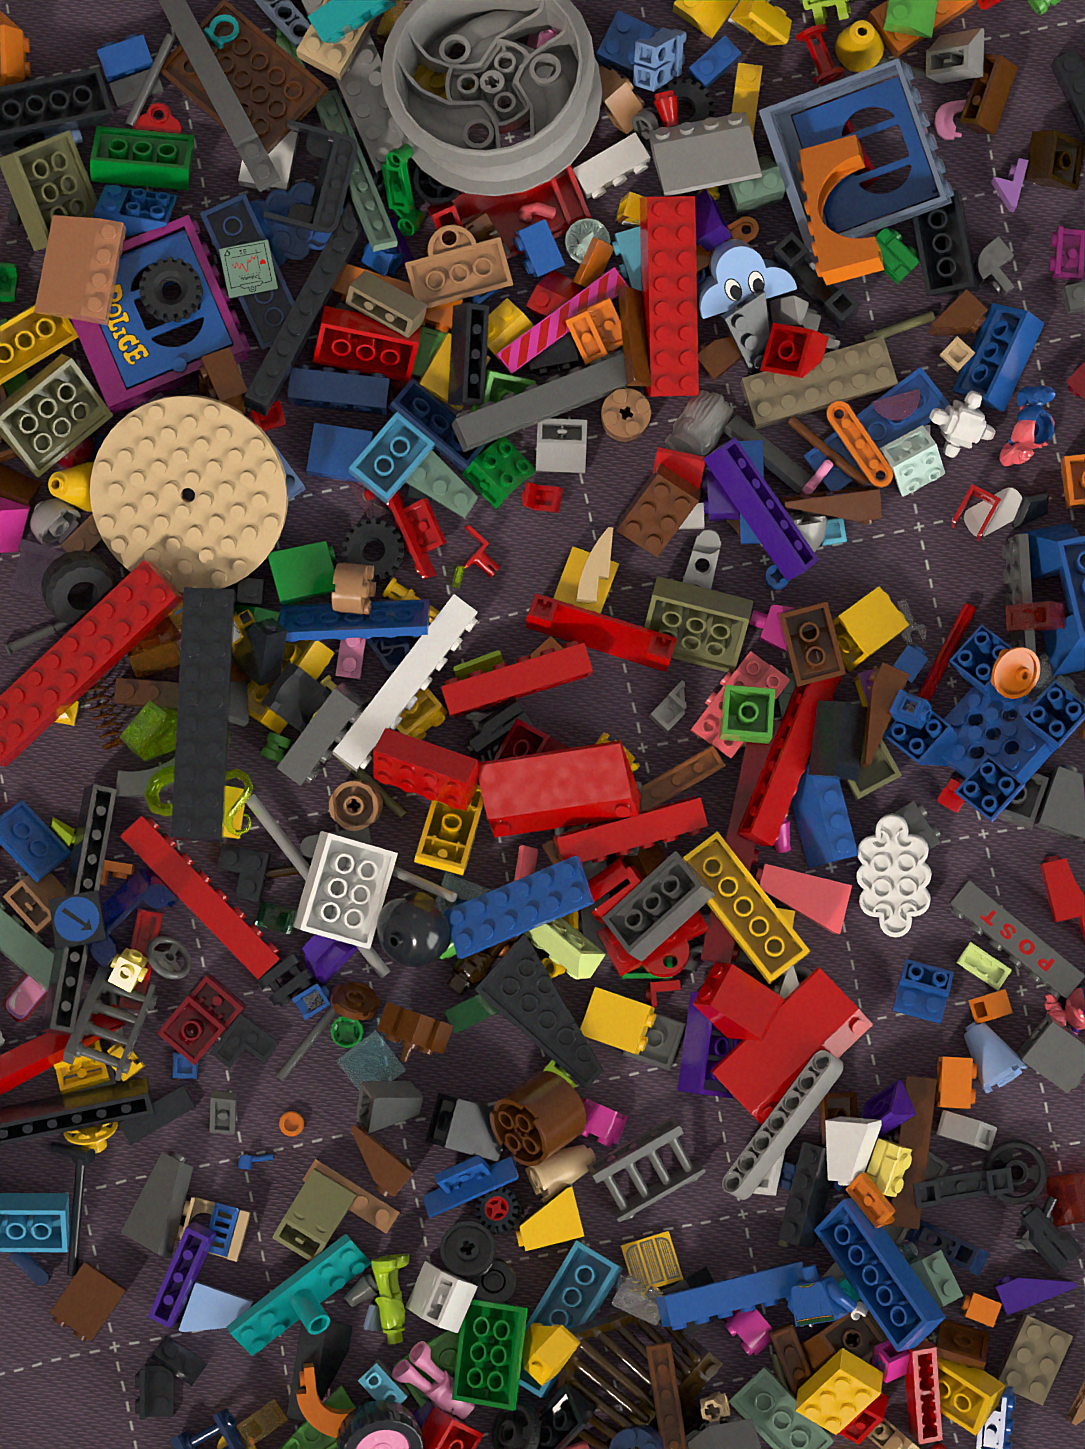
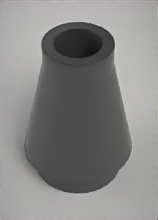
[344,1272,379,1307]

